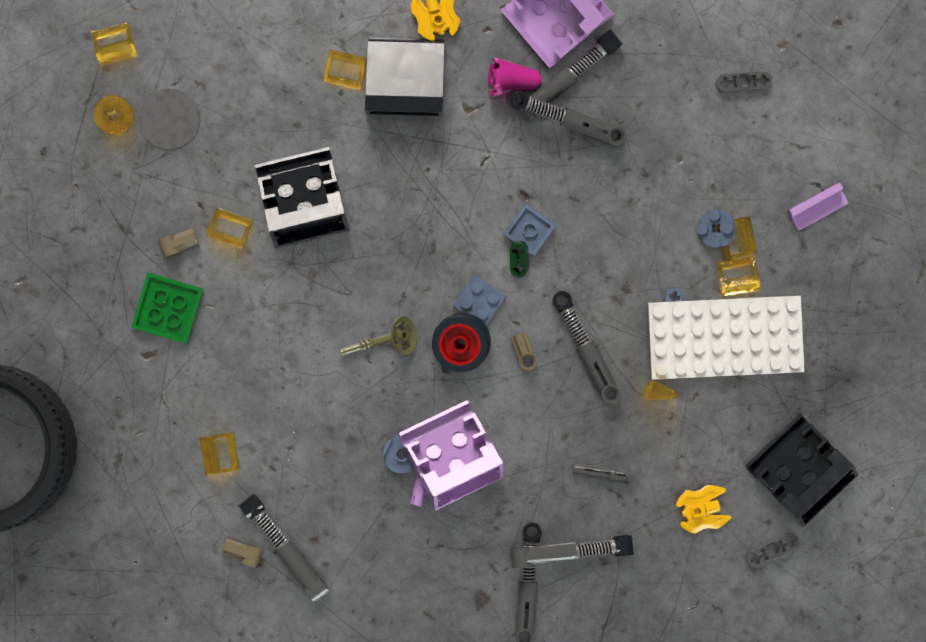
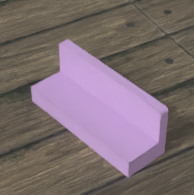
[787,182,848,230]

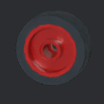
[432,313,491,372]

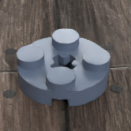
[697,209,736,248]
[383,436,414,473]

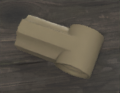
[158,229,199,258]
[511,332,537,371]
[222,538,263,568]

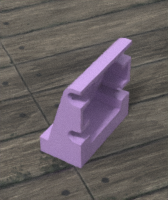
[501,0,614,68]
[399,400,503,511]

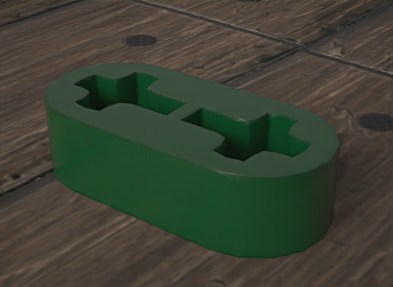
[509,240,529,278]

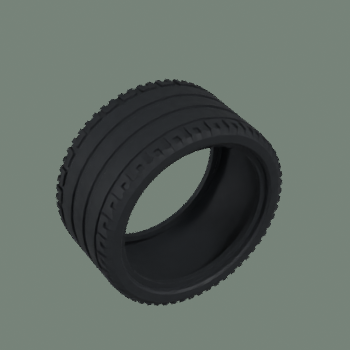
[0,365,77,532]

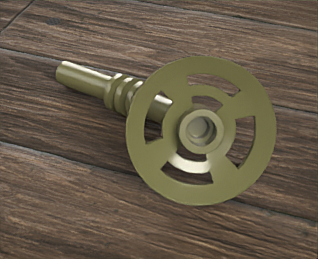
[340,317,417,356]

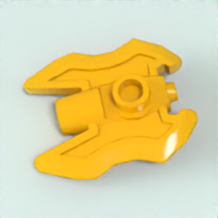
[411,0,460,41]
[676,485,732,534]

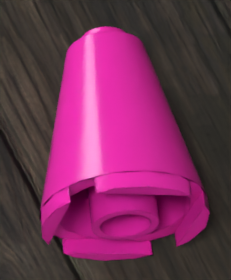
[488,58,542,96]

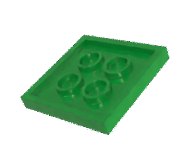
[131,272,203,344]

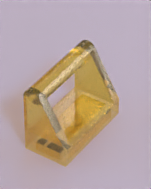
[92,22,137,65]
[323,49,367,89]
[206,208,253,249]
[717,216,758,261]
[716,256,760,296]
[641,379,678,400]
[199,432,240,475]

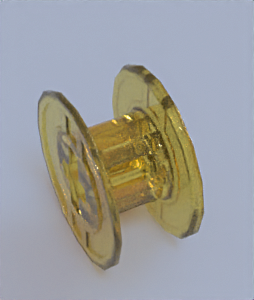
[94,95,134,135]

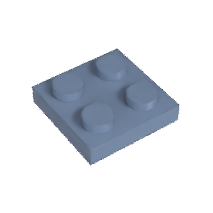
[503,203,556,256]
[453,274,506,325]

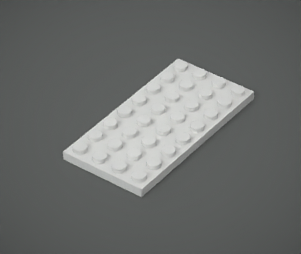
[647,296,804,380]

